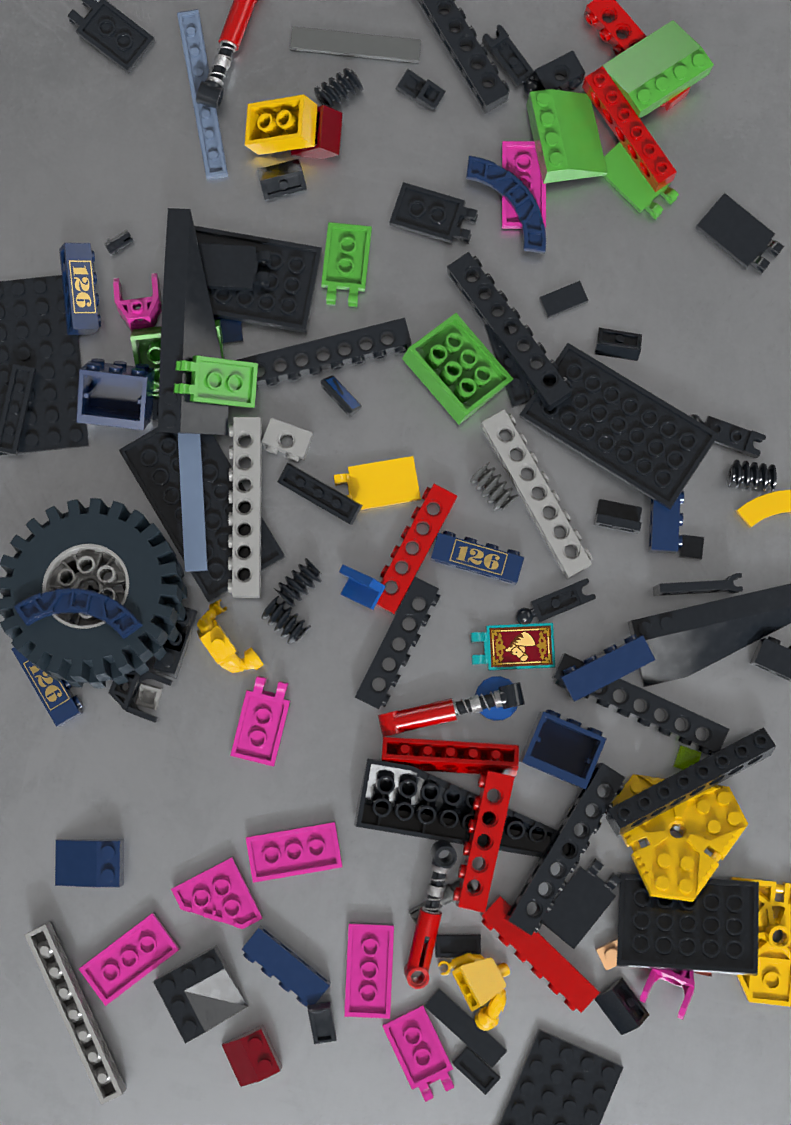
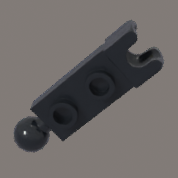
[482,25,541,96]
[689,414,766,458]
[516,578,596,625]

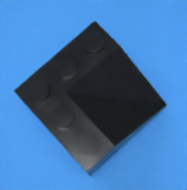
[153,945,248,1043]

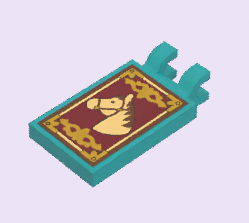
[470,623,556,671]

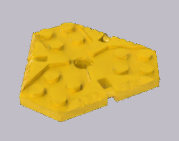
[612,774,748,902]
[729,876,791,1007]

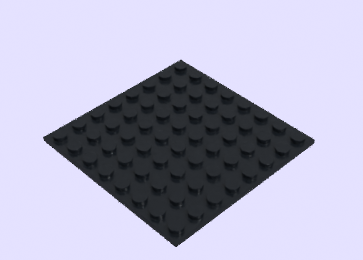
[0,275,89,456]

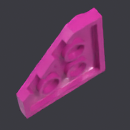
[171,857,263,929]

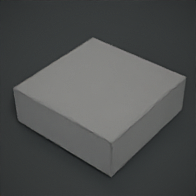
[135,683,163,710]

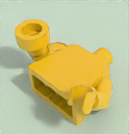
[197,599,264,673]
[438,953,510,1031]

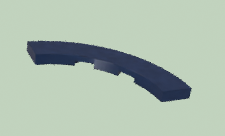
[466,155,546,253]
[13,588,143,639]

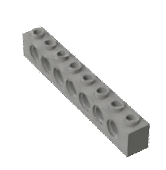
[480,409,593,579]
[228,417,262,598]
[24,922,126,1105]

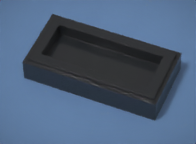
[539,281,589,319]
[435,934,481,958]
[307,1002,337,1044]
[452,1045,501,1095]

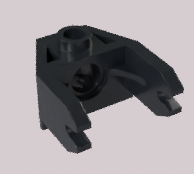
[108,670,172,723]

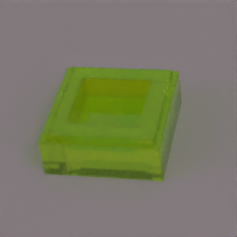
[673,745,702,770]

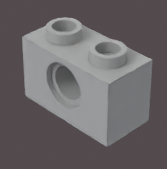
[262,418,314,462]

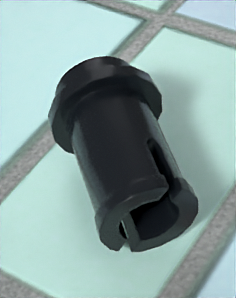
[104,229,134,255]

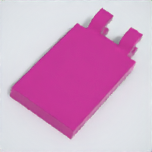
[230,676,291,767]
[382,1005,454,1102]

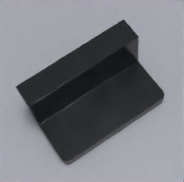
[257,159,307,200]
[594,499,642,534]
[595,978,650,1035]

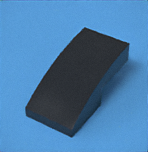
[395,69,446,110]

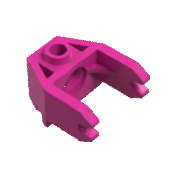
[113,273,162,332]
[640,969,695,1020]

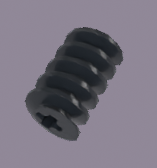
[314,68,364,109]
[727,459,777,493]
[274,558,322,607]
[261,596,311,644]

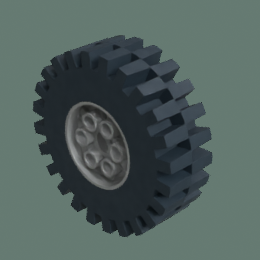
[0,498,187,688]

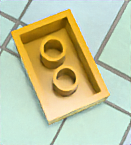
[245,94,317,155]

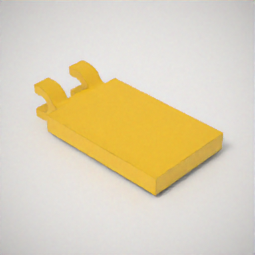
[334,456,421,510]

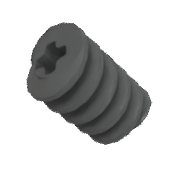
[470,462,518,511]

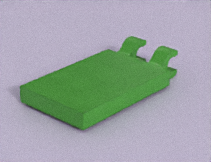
[602,142,679,220]
[321,222,372,307]
[174,356,258,408]

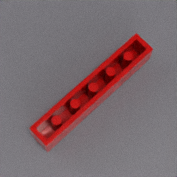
[480,894,600,1013]

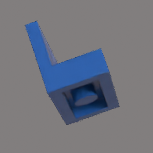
[339,565,386,610]

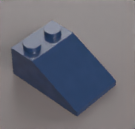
[55,839,124,887]

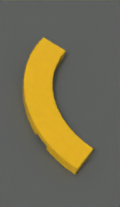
[736,490,791,528]

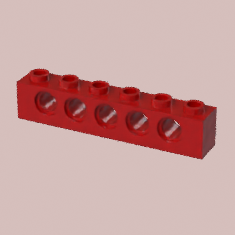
[584,0,691,111]
[582,66,677,192]
[376,484,457,615]
[382,737,519,776]
[453,770,515,913]

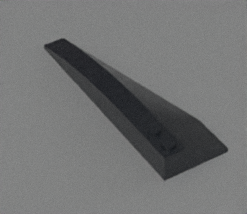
[158,208,229,435]
[628,583,791,687]
[354,759,580,864]

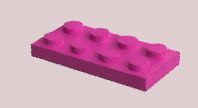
[502,141,546,229]
[246,822,343,883]
[79,913,180,1006]
[344,923,394,1019]

